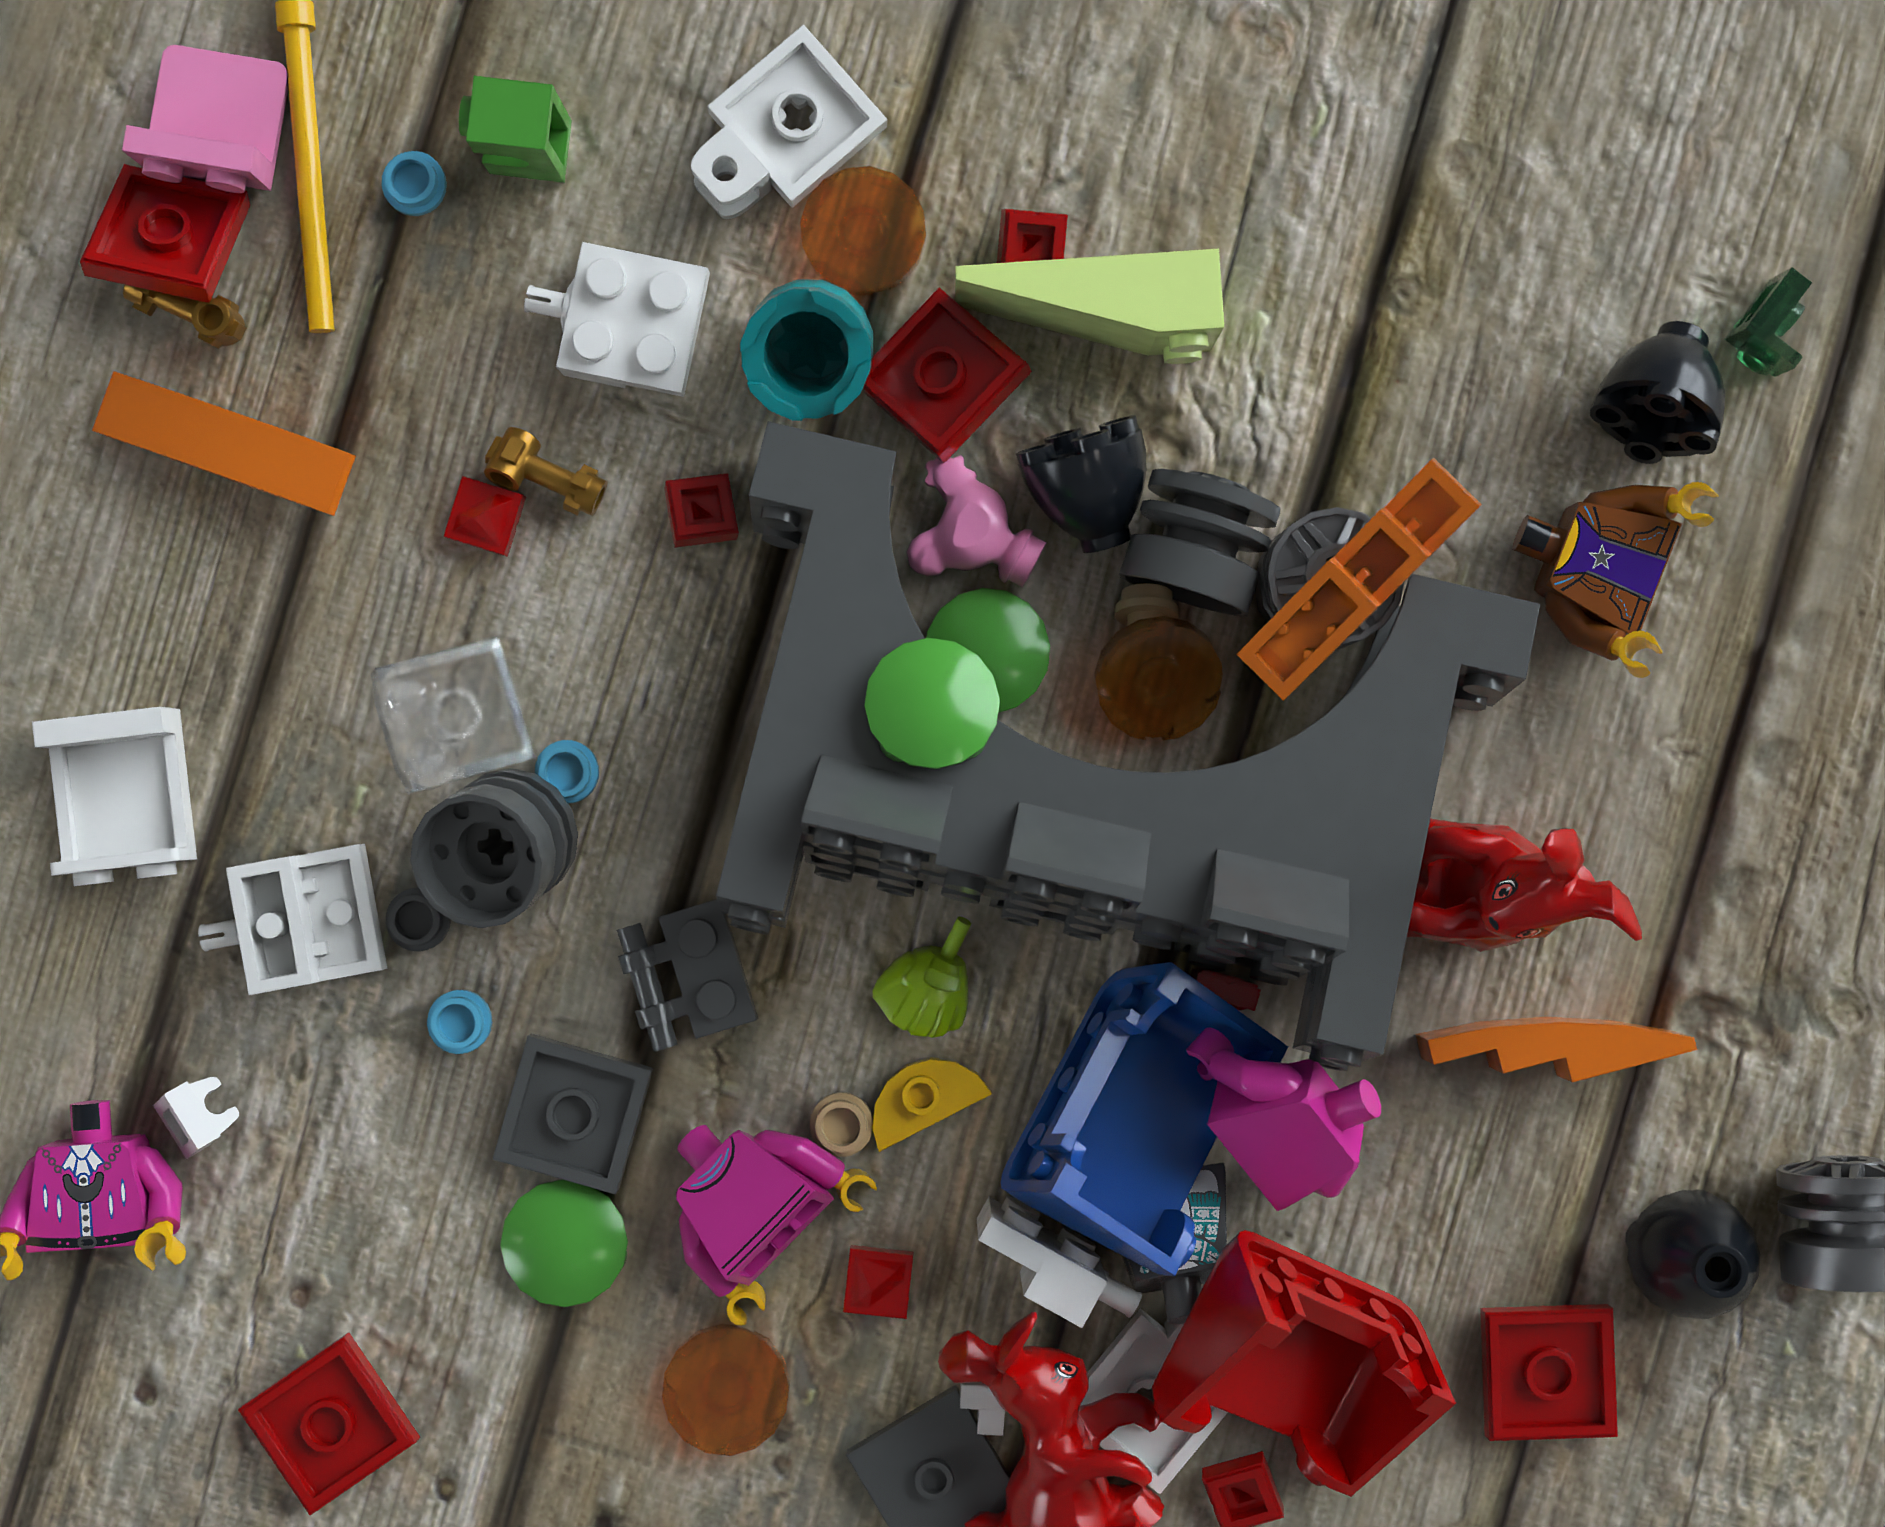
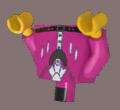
[0,1100,186,1281]

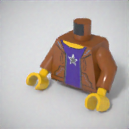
[1512,482,1719,678]

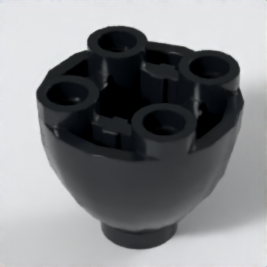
[1590,321,1725,464]
[1016,415,1147,553]
[1625,1189,1761,1319]

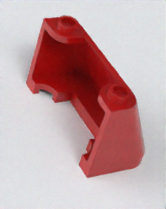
[1152,1230,1456,1497]

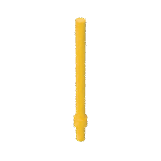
[275,0,335,333]

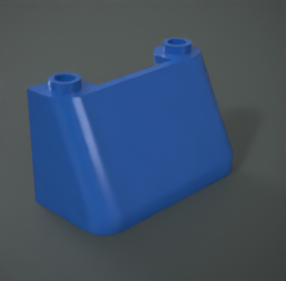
[1000,962,1289,1276]

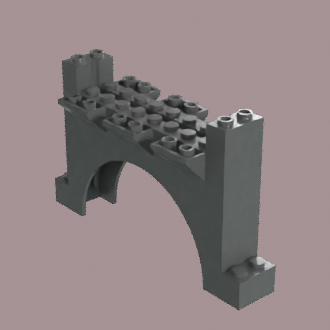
[716,421,1540,1071]

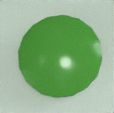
[926,588,1051,713]
[864,638,1000,769]
[500,1179,628,1307]

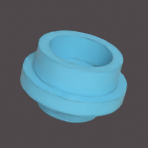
[382,151,447,216]
[535,740,599,804]
[427,990,492,1054]

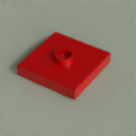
[80,164,251,303]
[862,287,1032,463]
[1480,1304,1618,1441]
[238,1332,420,1515]

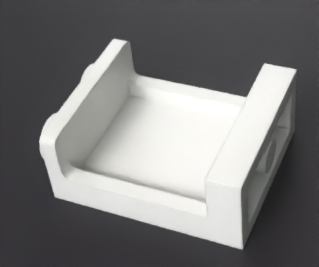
[32,707,197,886]

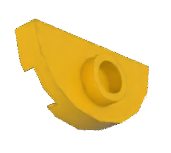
[872,1057,992,1152]

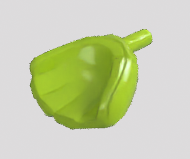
[872,916,972,1038]

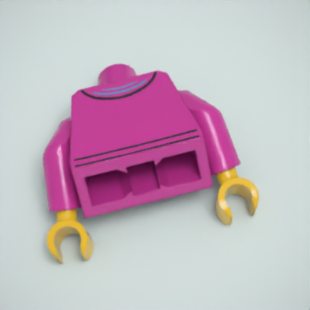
[675,1125,877,1326]

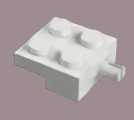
[524,242,710,397]
[198,844,388,995]
[977,1196,1142,1328]

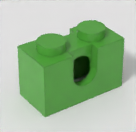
[459,76,572,183]

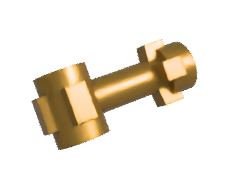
[123,285,247,349]
[484,427,608,516]

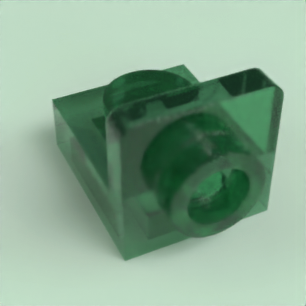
[1724,267,1812,377]

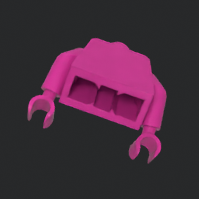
[1186,1028,1381,1211]

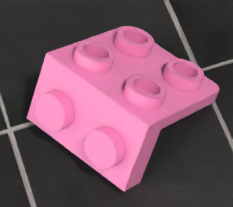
[122,45,289,193]

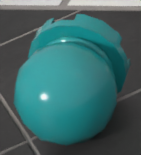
[740,279,873,421]

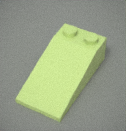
[955,248,1224,364]

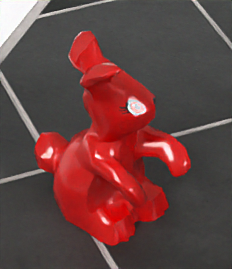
[1407,818,1642,952]
[938,1312,1164,1527]

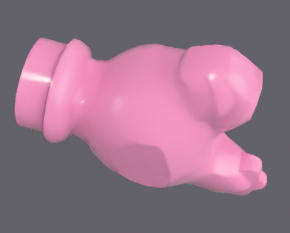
[906,455,1047,588]

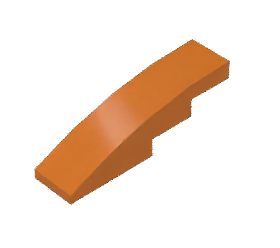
[92,371,356,516]
[1236,458,1482,701]
[1415,1017,1698,1082]

